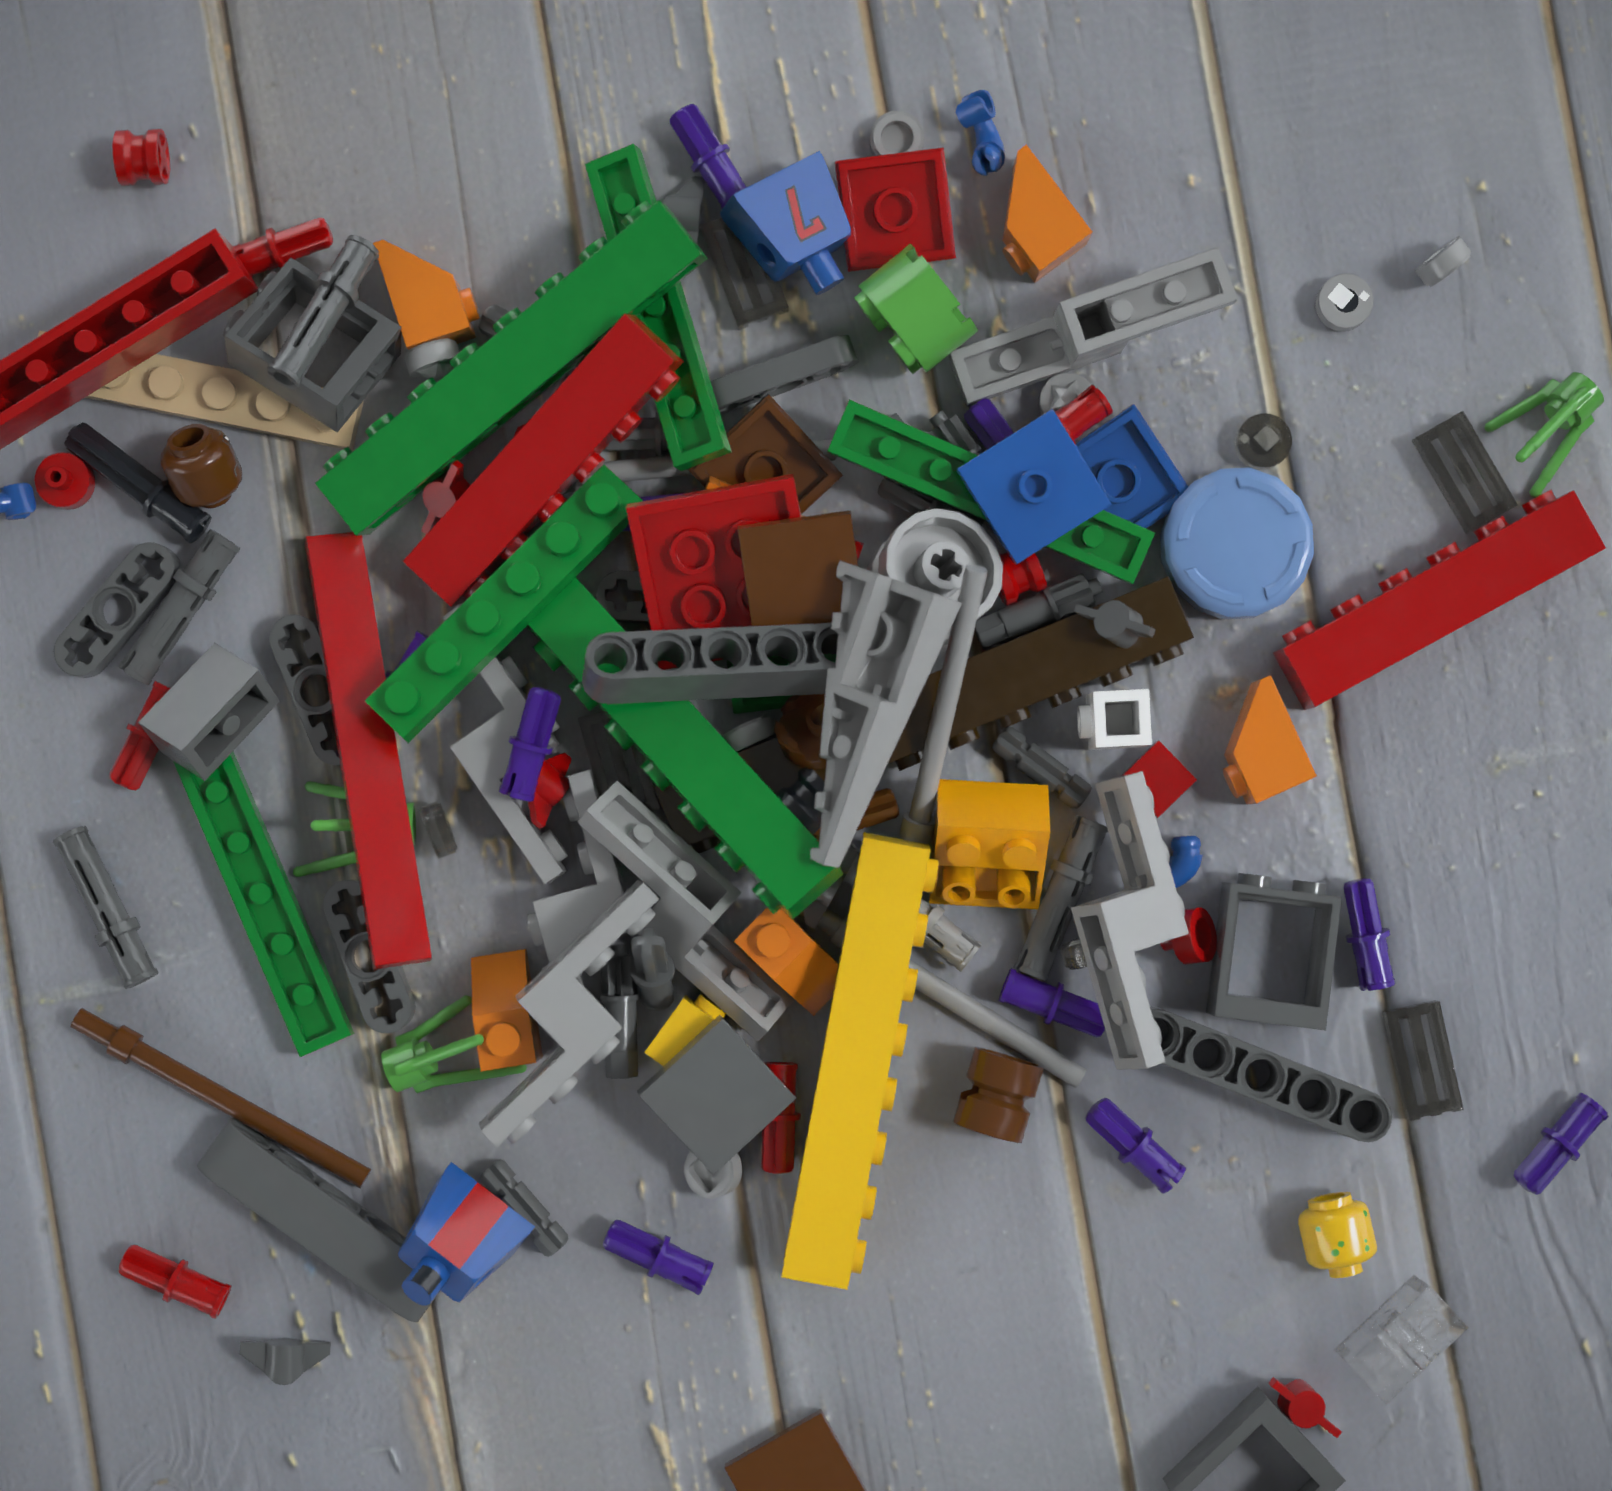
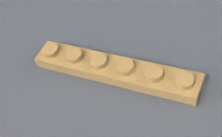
[38,330,364,451]

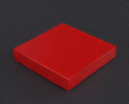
[834,147,956,272]

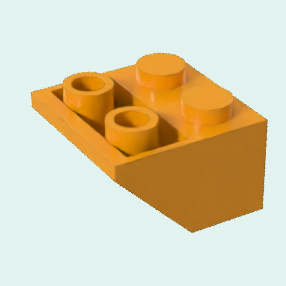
[929,779,1050,910]

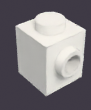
[1077,689,1152,750]

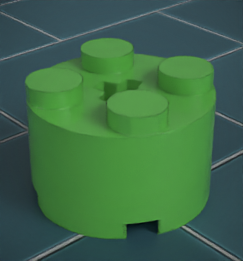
[854,244,978,374]

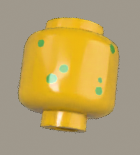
[1298,1192,1377,1278]

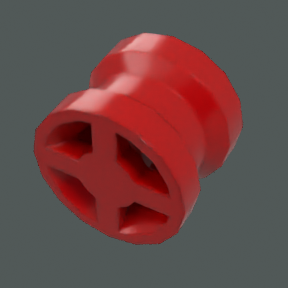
[112,129,170,186]
[998,552,1047,606]

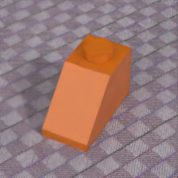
[1002,144,1093,283]
[373,240,481,350]
[1223,675,1317,805]
[734,907,839,1016]
[471,949,543,1071]

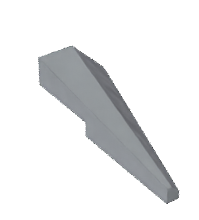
[810,561,962,868]

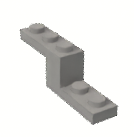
[949,247,1238,407]
[441,605,568,884]
[527,770,627,1060]
[1071,771,1189,1070]
[578,781,795,1042]
[479,880,659,1148]

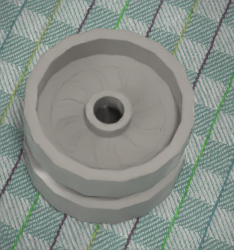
[866,508,1003,646]

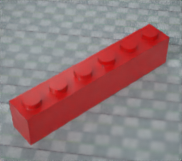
[0,228,258,450]
[403,314,684,607]
[1273,489,1606,710]

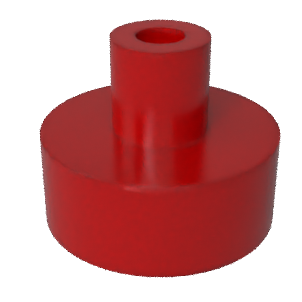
[34,452,95,510]
[1160,907,1217,965]

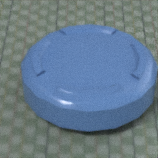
[1160,468,1314,619]

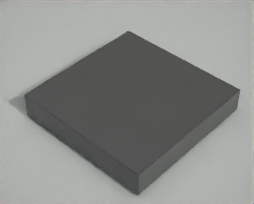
[637,1015,796,1175]

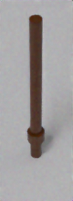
[70,1008,371,1188]

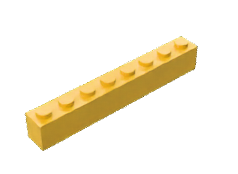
[781,832,939,1290]

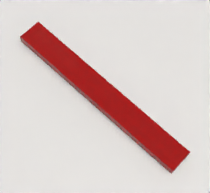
[305,532,432,970]

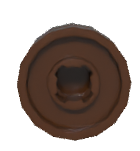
[953,1047,1044,1143]

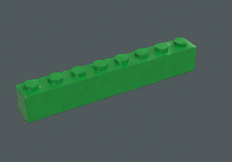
[315,200,708,536]
[526,577,843,920]

